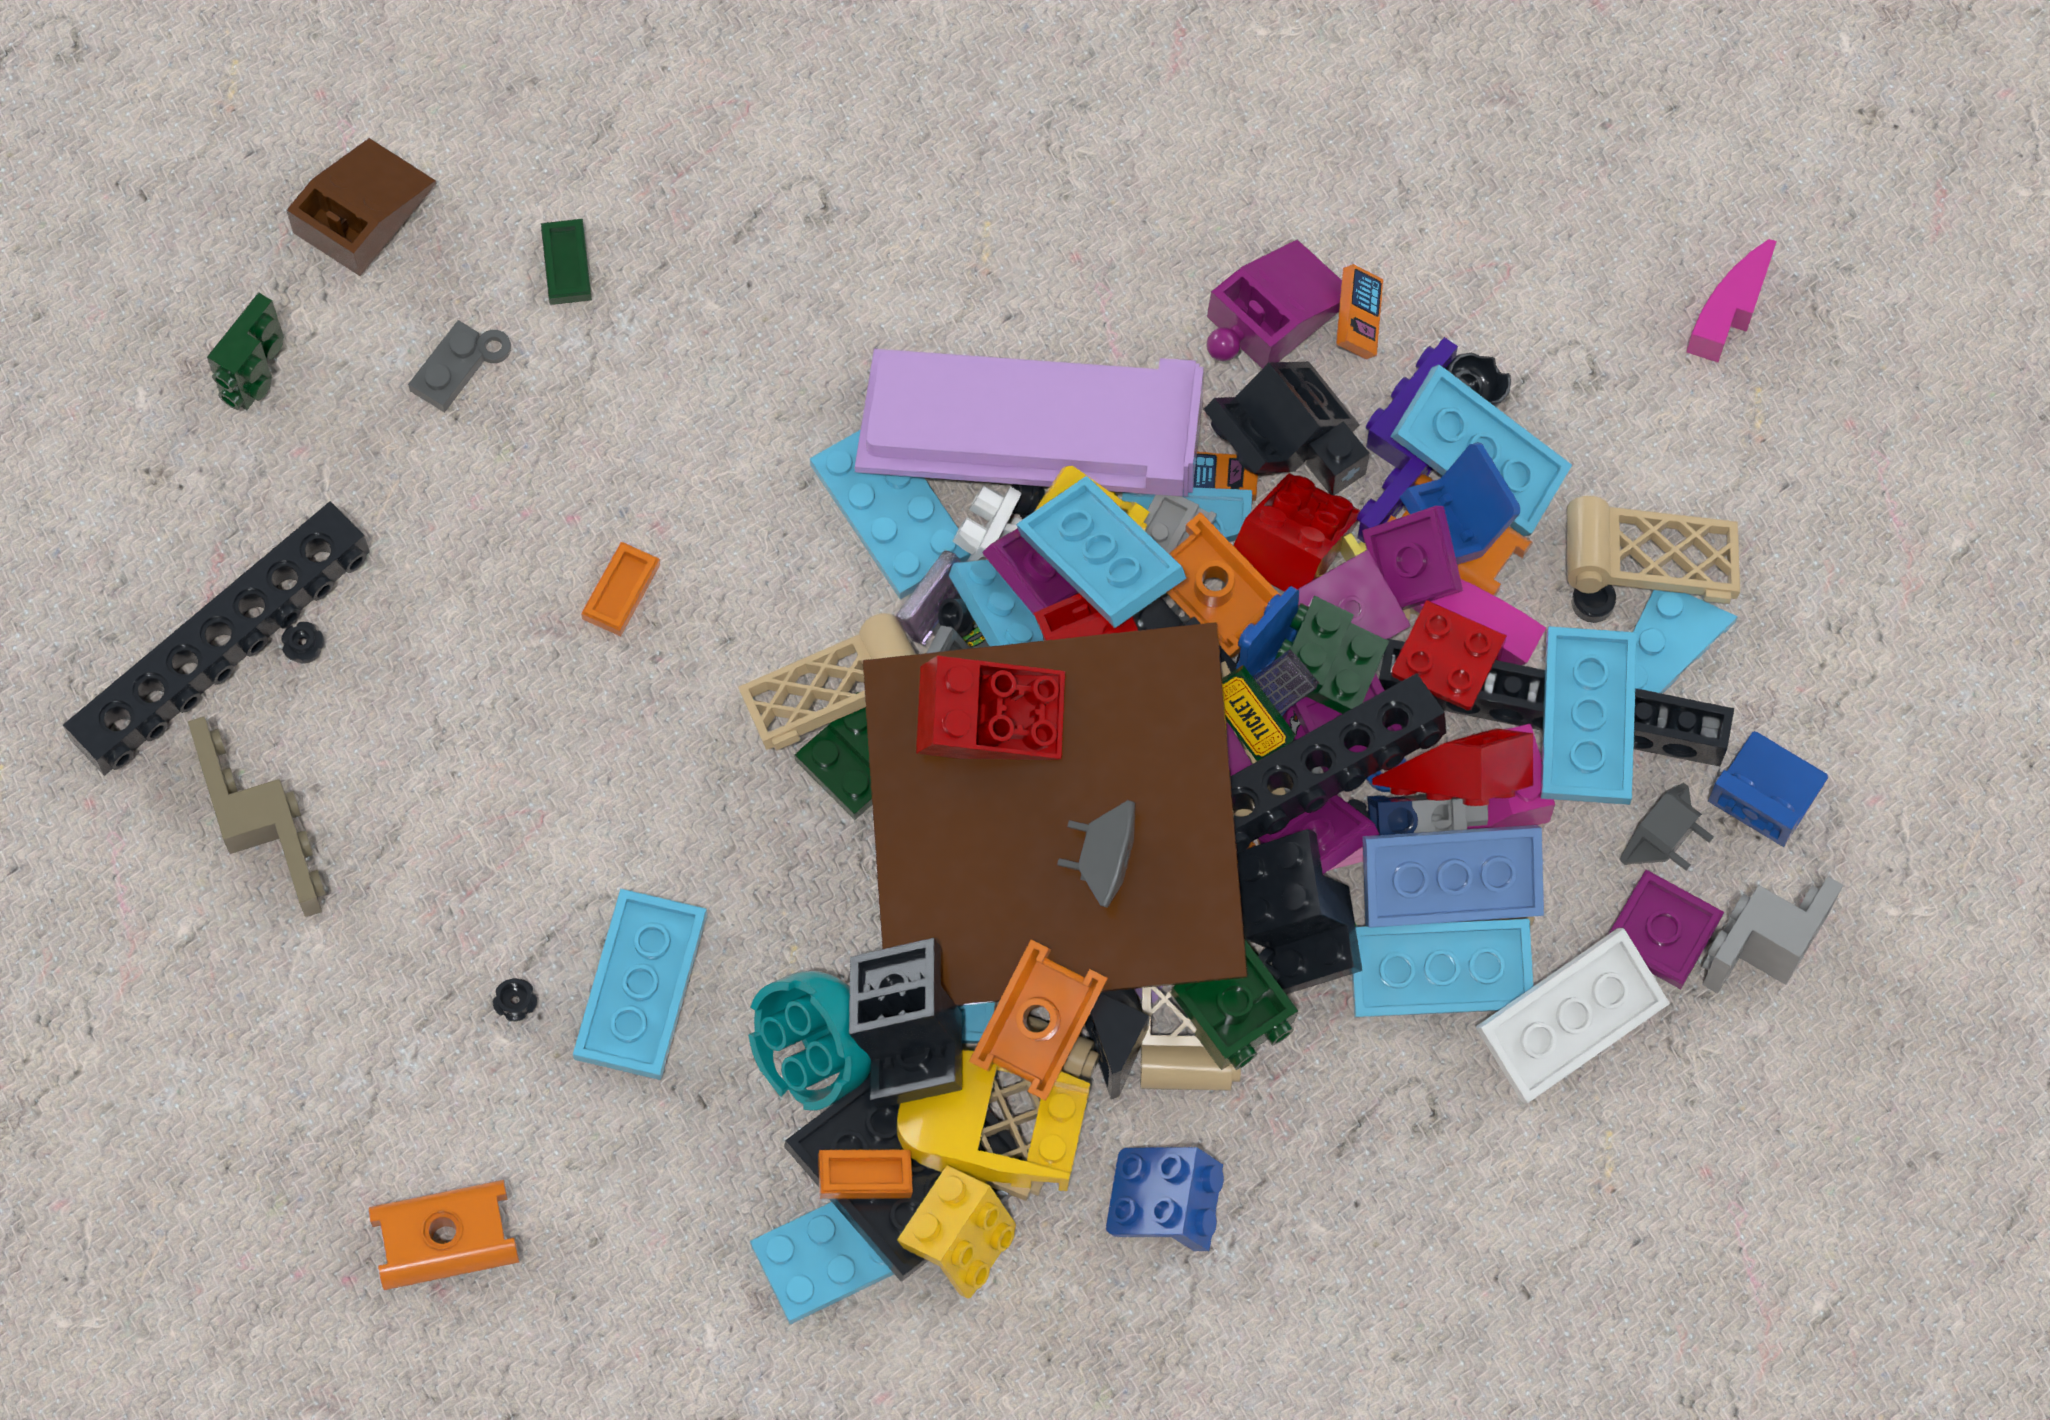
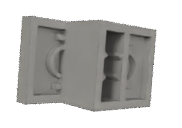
[1702,876,1843,994]

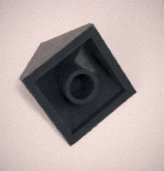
[1084,989,1149,1099]

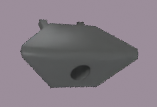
[1620,782,1714,871]
[1057,800,1135,908]

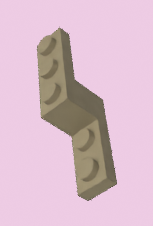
[187,716,326,917]

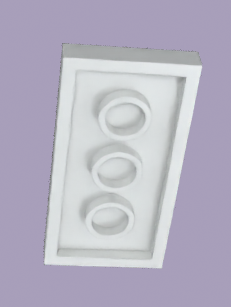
[1476,928,1670,1103]

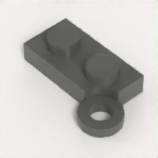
[408,320,511,413]

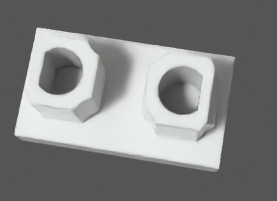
[953,486,1022,562]

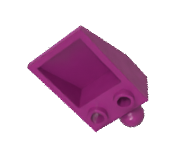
[1206,239,1342,369]

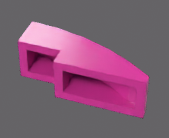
[1686,239,1777,362]
[1411,579,1546,665]

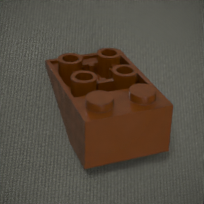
[286,138,437,276]

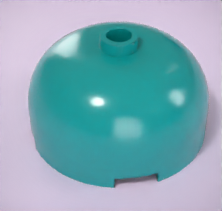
[748,971,871,1111]

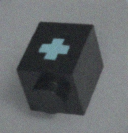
[1306,421,1370,495]

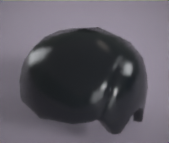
[1445,352,1511,407]

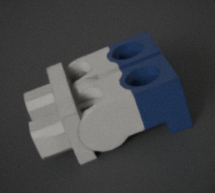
[1367,794,1488,835]

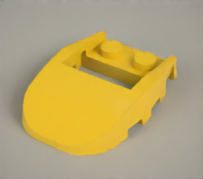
[897,1050,1090,1191]

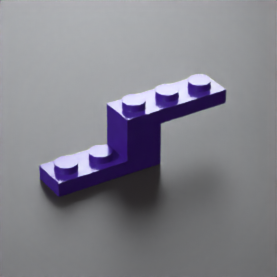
[1357,337,1458,543]

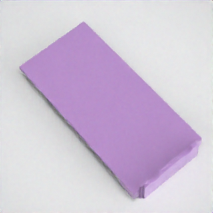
[855,349,1204,497]

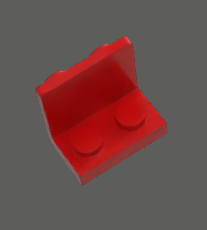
[1391,600,1507,710]

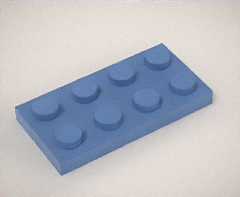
[1363,825,1544,928]

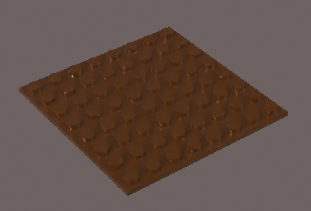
[863,622,1248,1006]

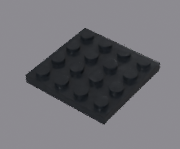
[784,1076,1023,1282]

